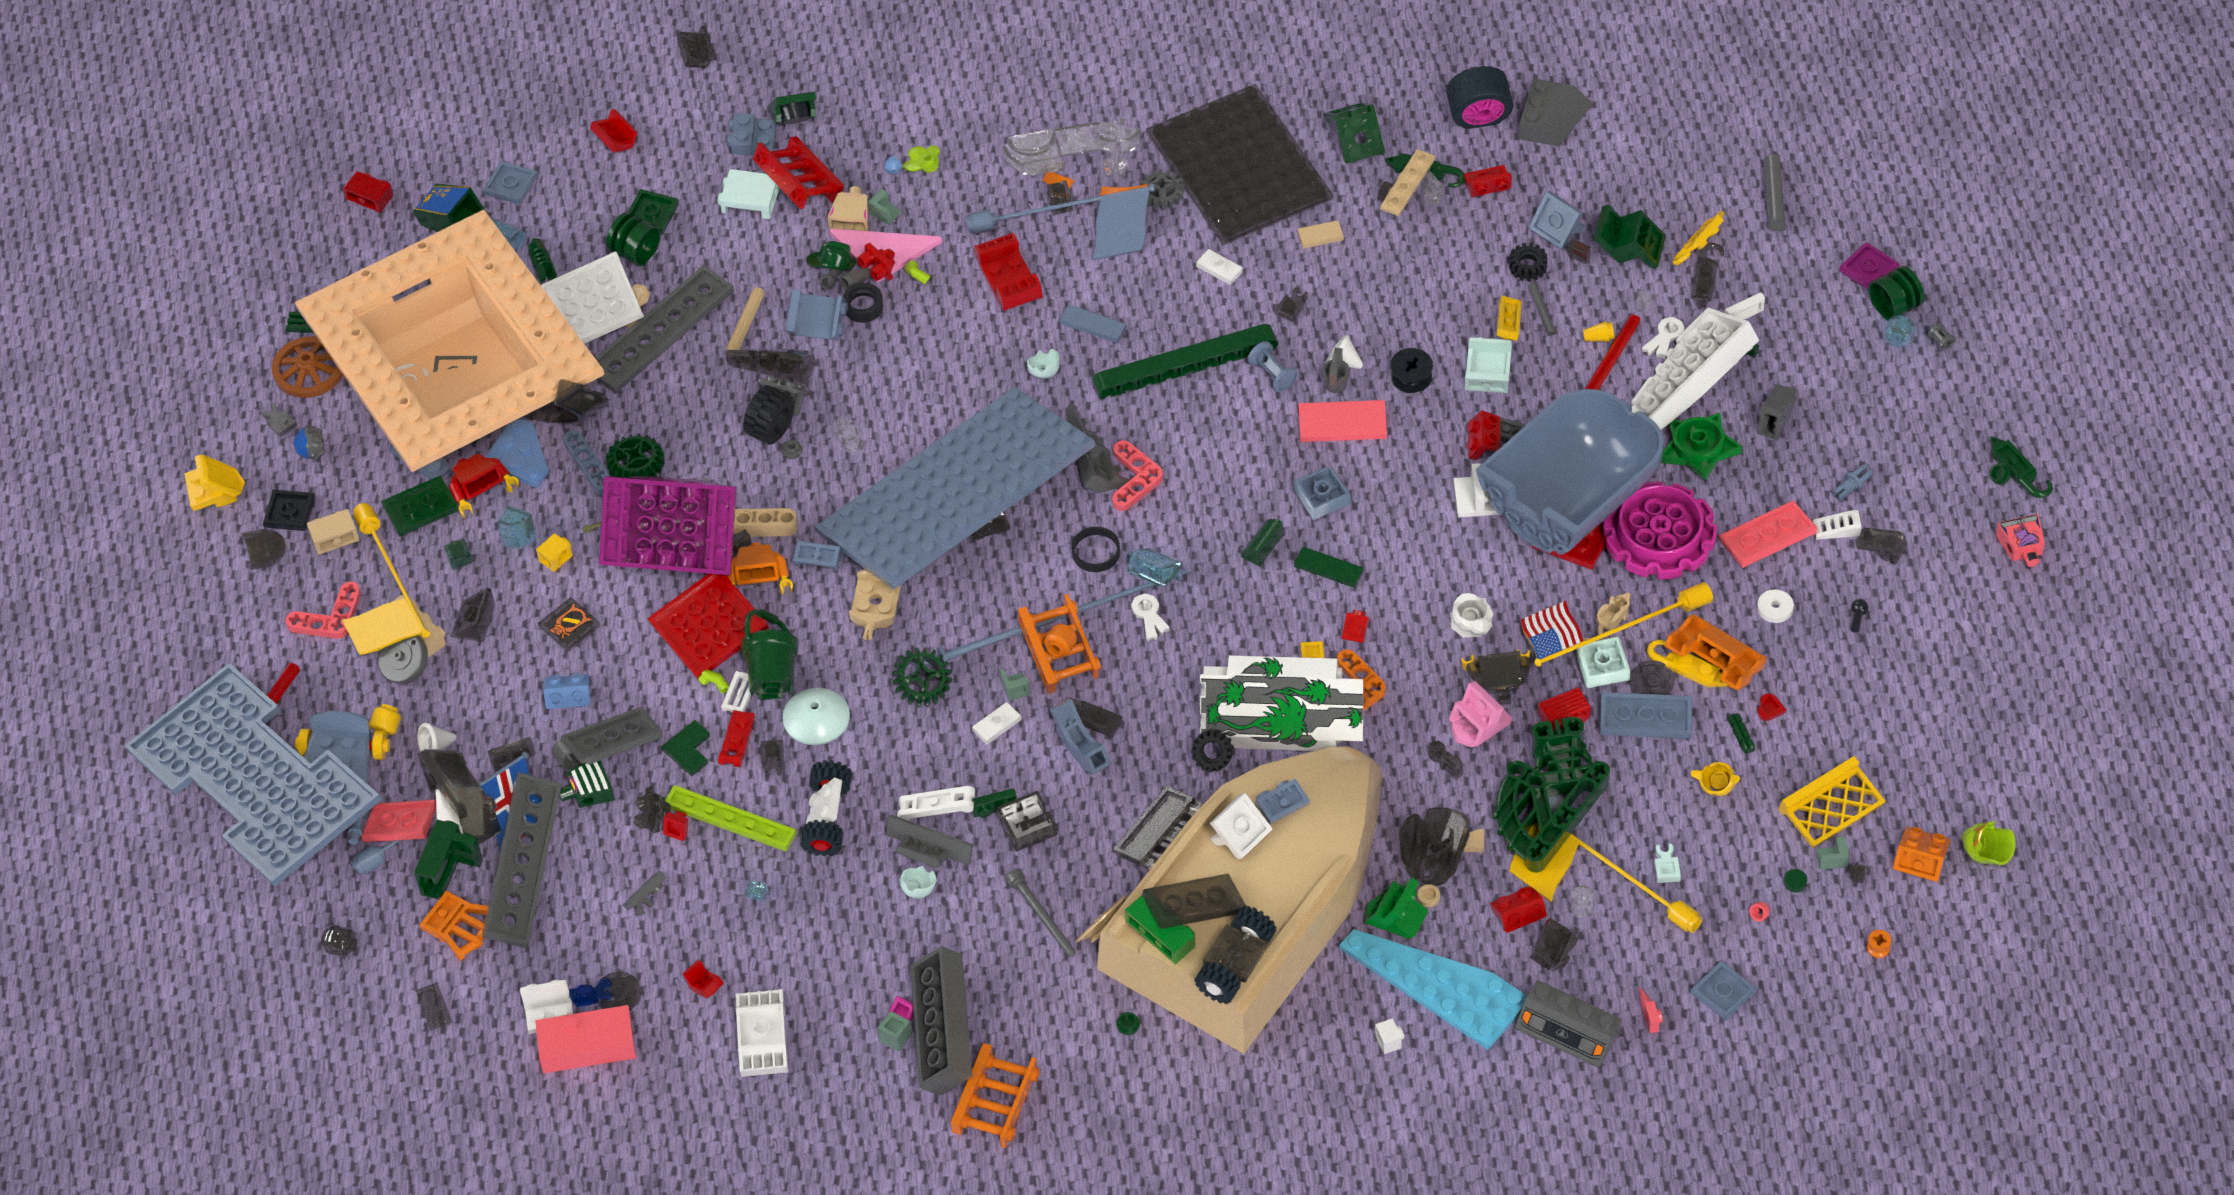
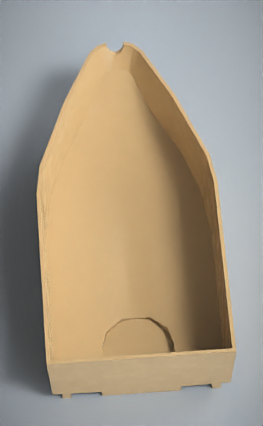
[1097,746,1383,1054]

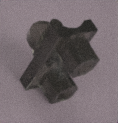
[971,511,1010,540]
[634,786,671,833]

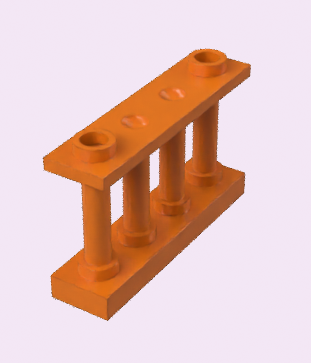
[1017,594,1101,694]
[951,1043,1040,1148]

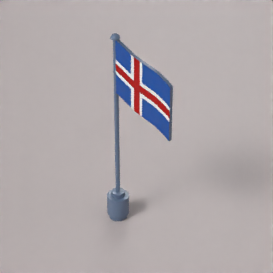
[350,752,540,876]

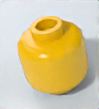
[369,704,402,736]

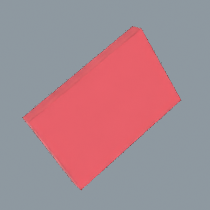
[361,800,436,842]

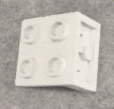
[520,980,573,1034]

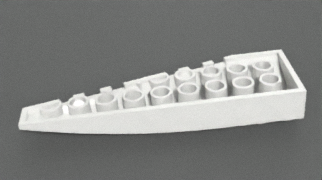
[1631,308,1759,430]

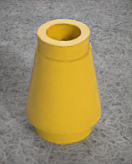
[1583,321,1615,342]

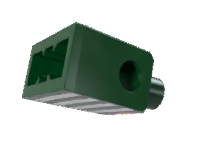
[559,760,615,808]

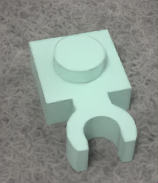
[1654,844,1681,883]

